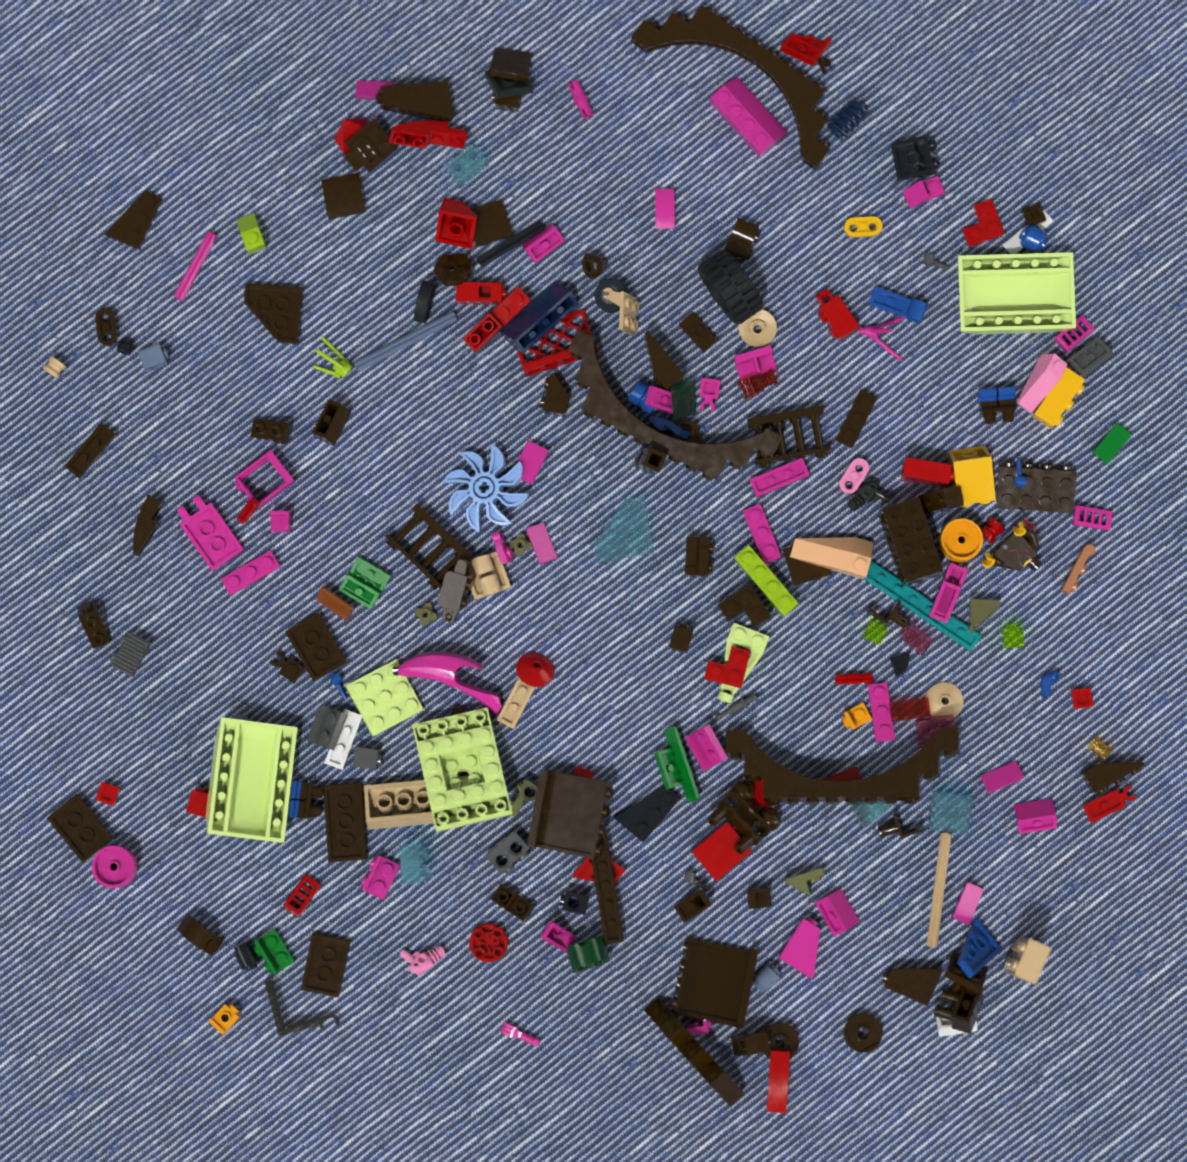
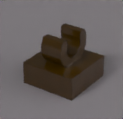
[1021,203,1046,226]

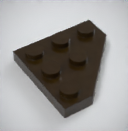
[244,284,303,345]

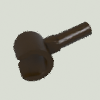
[817,58,832,74]

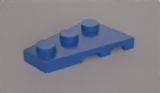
[957,918,1002,978]

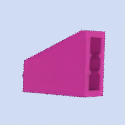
[778,917,820,979]

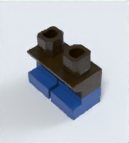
[977,387,1017,424]
[287,781,323,819]

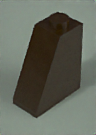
[882,968,943,1006]

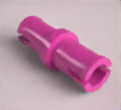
[568,80,594,119]

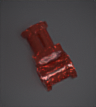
[737,369,778,401]

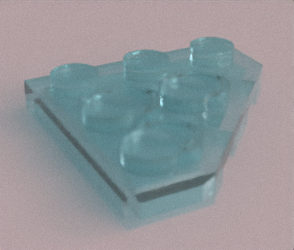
[594,496,654,563]

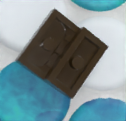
[321,173,366,219]
[782,546,832,586]

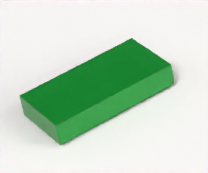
[1092,423,1132,465]

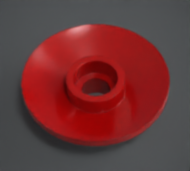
[516,653,554,687]

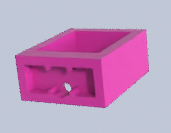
[234,450,295,510]

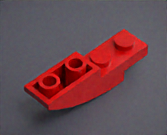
[389,121,467,149]
[463,286,532,353]

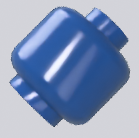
[1019,224,1048,253]

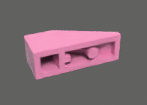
[1016,353,1068,413]

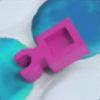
[699,378,720,413]
[491,531,514,565]

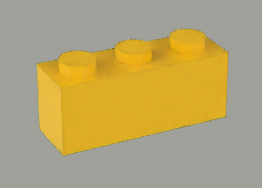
[1032,367,1085,429]

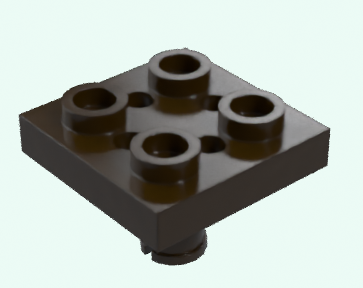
[944,950,988,994]

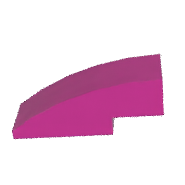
[929,562,968,623]

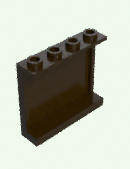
[527,770,613,860]
[671,935,759,1029]

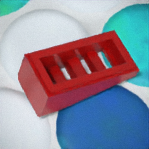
[283,874,322,918]

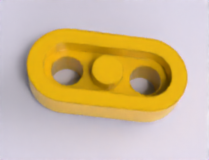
[844,216,882,238]

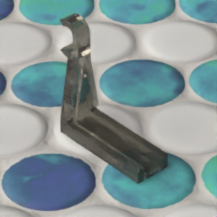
[265,980,339,1036]

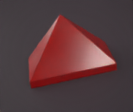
[334,118,367,153]

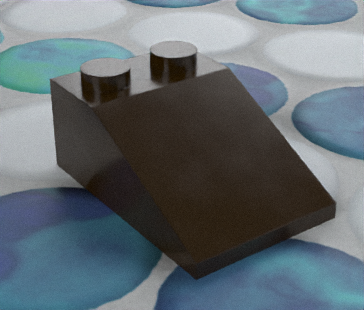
[645,331,684,392]

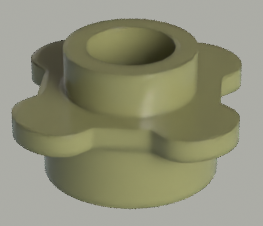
[509,533,532,556]
[414,603,437,626]

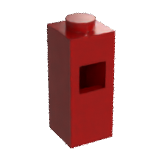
[456,282,506,305]

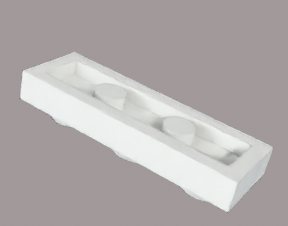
[325,709,362,770]

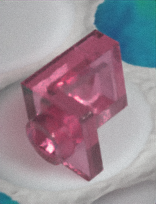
[901,623,934,656]

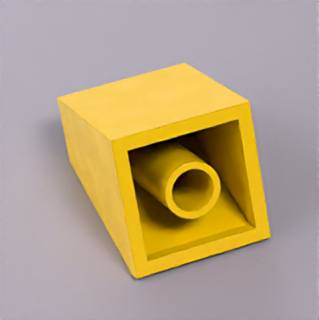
[947,446,996,507]

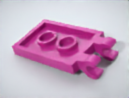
[177,495,244,571]

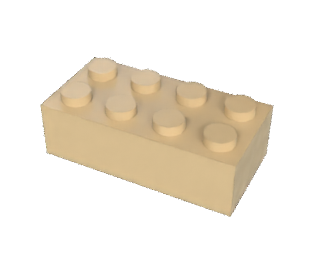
[1004,937,1051,985]

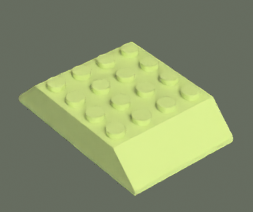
[958,252,1076,335]
[206,717,298,843]

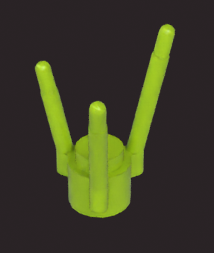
[313,336,352,379]

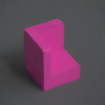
[270,511,291,533]

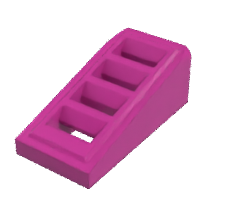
[1053,315,1095,354]
[1072,505,1113,531]

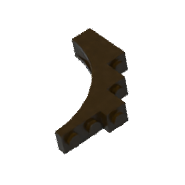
[644,997,745,1107]

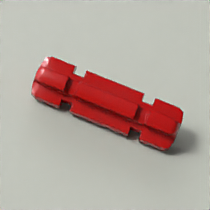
[237,498,259,524]
[835,673,873,685]

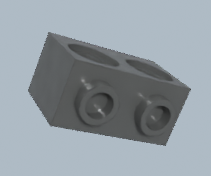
[485,831,530,874]

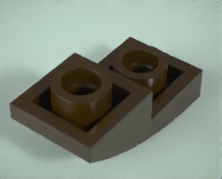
[491,883,536,922]

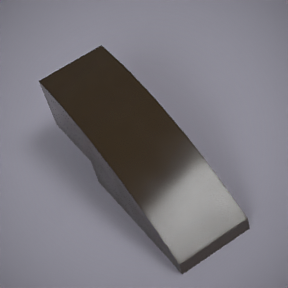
[133,495,164,557]

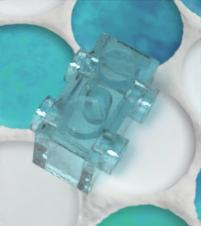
[444,144,489,188]

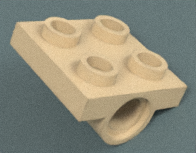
[469,552,511,601]

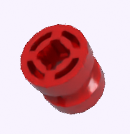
[980,517,1005,544]

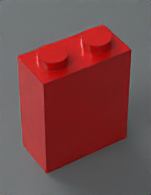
[900,457,955,488]
[691,822,752,881]

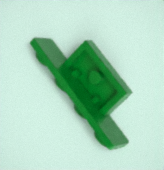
[654,726,700,803]

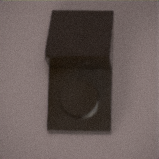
[674,888,712,923]

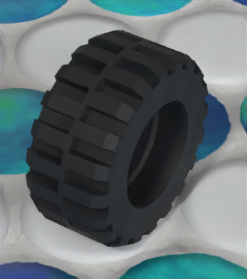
[697,250,764,324]

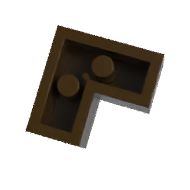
[717,585,771,628]

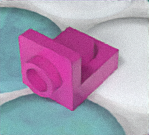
[686,1020,712,1036]

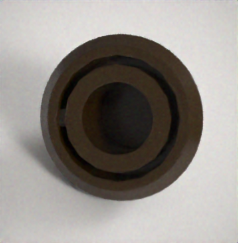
[582,253,607,279]

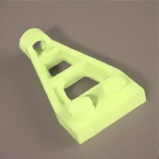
[717,623,770,704]

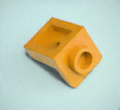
[841,703,872,731]

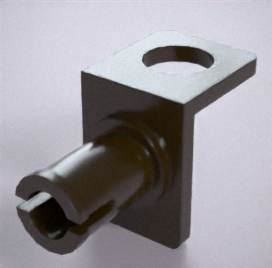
[866,601,911,630]
[878,812,924,839]

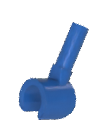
[1014,460,1027,488]
[331,673,348,699]

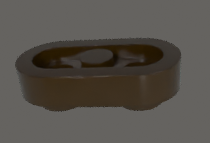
[95,308,118,347]

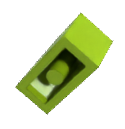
[236,213,267,255]

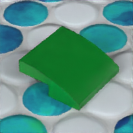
[338,556,392,610]

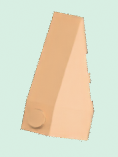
[790,537,874,579]

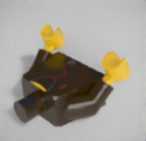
[981,521,1042,572]

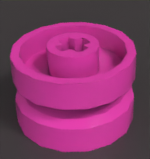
[92,845,138,888]

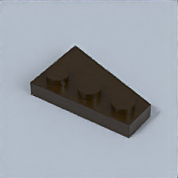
[104,190,163,250]

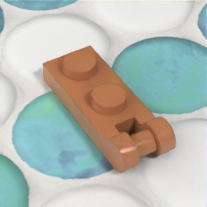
[1060,544,1096,595]

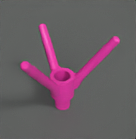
[859,317,905,361]

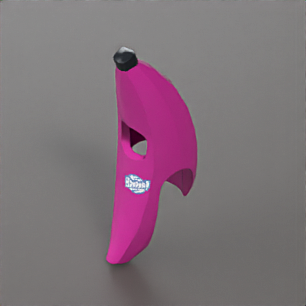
[393,651,502,715]

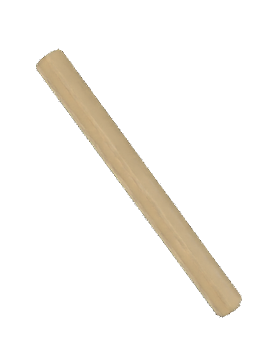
[927,832,951,948]

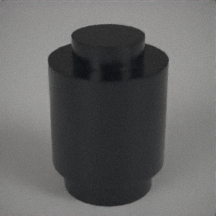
[234,942,259,972]

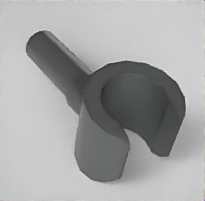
[923,254,949,270]
[684,871,709,891]

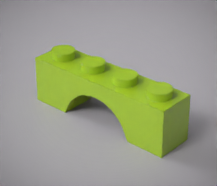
[733,545,799,617]

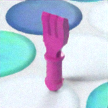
[500,1021,540,1046]

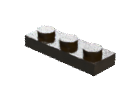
[835,389,878,449]
[64,423,117,479]

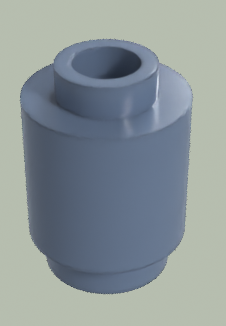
[752,965,781,993]

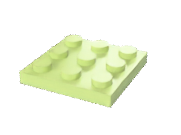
[345,659,424,737]

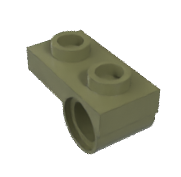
[510,779,537,818]

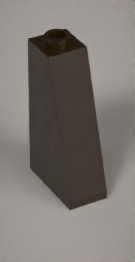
[376,81,453,122]

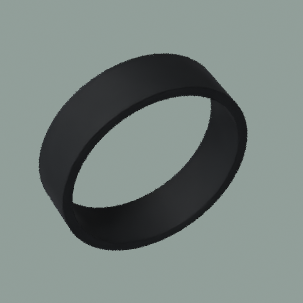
[414,280,435,324]

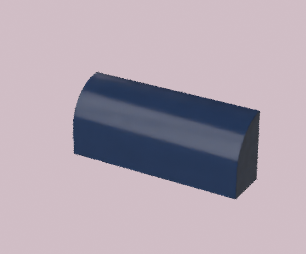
[499,282,579,354]

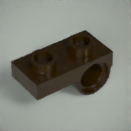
[250,418,292,444]

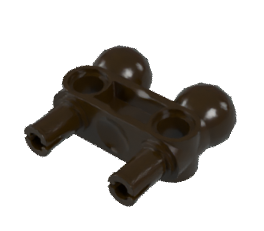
[707,780,781,855]

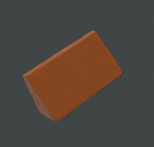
[316,587,355,621]

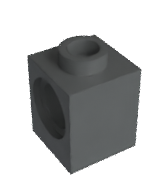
[353,747,383,770]

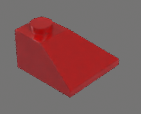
[435,198,477,249]

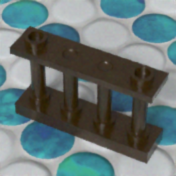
[746,405,831,468]
[385,504,473,590]

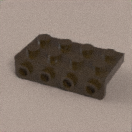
[996,461,1077,513]

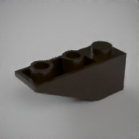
[1080,762,1145,795]

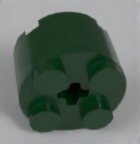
[565,936,610,973]

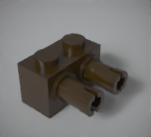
[934,986,983,1034]

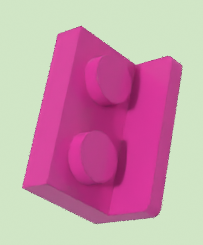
[685,724,728,771]
[361,855,401,900]

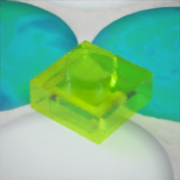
[862,620,888,646]

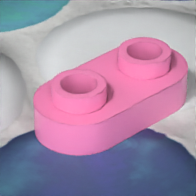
[839,458,869,494]

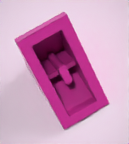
[540,921,576,953]

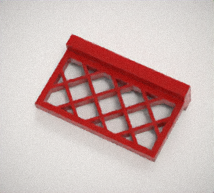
[517,309,598,377]

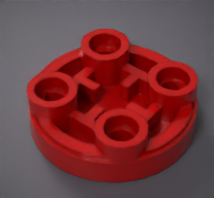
[469,923,508,962]

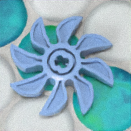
[443,445,529,532]

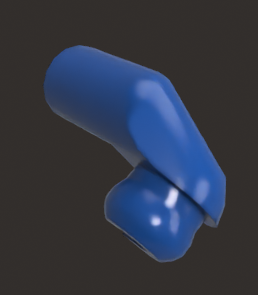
[1040,671,1060,697]

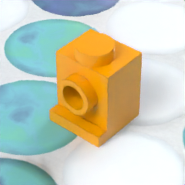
[209,1004,241,1035]

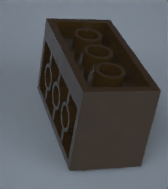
[878,497,943,588]

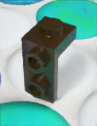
[78,601,110,648]

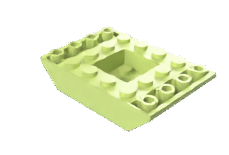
[412,707,512,832]

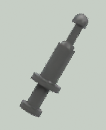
[715,692,758,720]

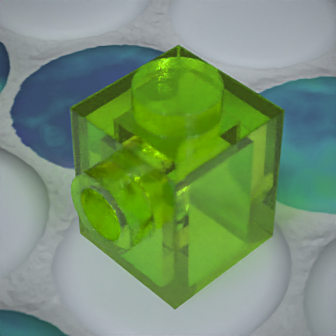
[1001,624,1024,649]

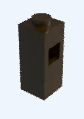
[632,447,667,474]

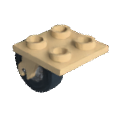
[594,278,639,336]

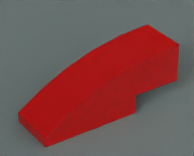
[766,1049,790,1113]

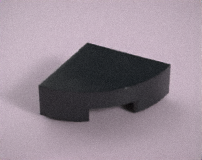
[890,653,910,677]

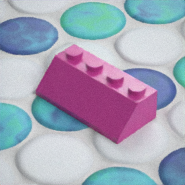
[709,77,788,158]

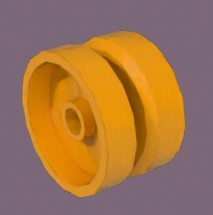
[938,518,983,563]

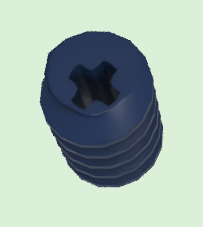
[827,100,869,142]

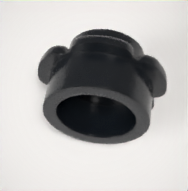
[116,340,134,356]

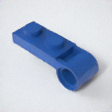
[868,286,928,323]

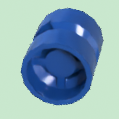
[628,380,655,414]

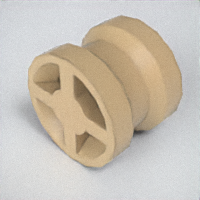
[42,356,66,379]

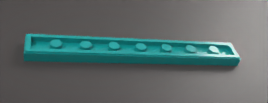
[864,560,982,652]

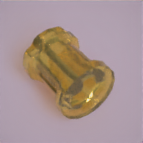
[1087,736,1113,762]

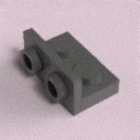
[1068,337,1113,378]
[307,705,347,751]

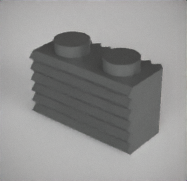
[110,632,152,677]

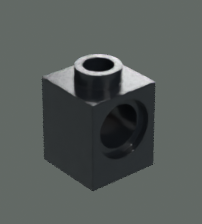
[559,891,589,915]

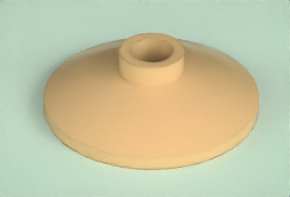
[739,310,777,347]
[925,682,963,721]

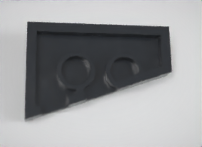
[614,787,680,842]

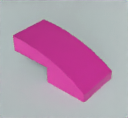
[655,188,675,229]

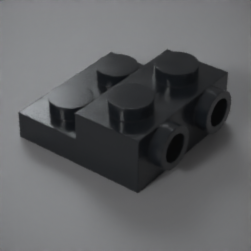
[891,135,940,182]

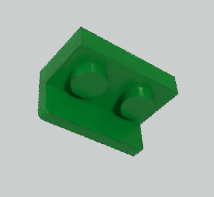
[253,929,295,975]

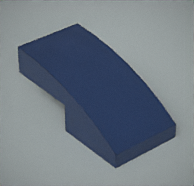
[648,416,691,439]

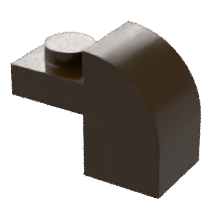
[176,914,224,956]

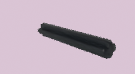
[476,221,545,267]

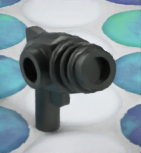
[847,478,892,512]

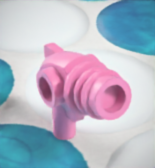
[400,945,446,976]

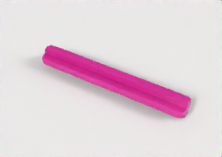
[174,231,217,301]

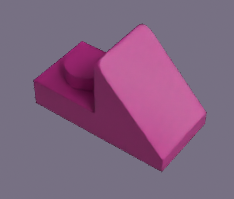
[902,176,945,209]

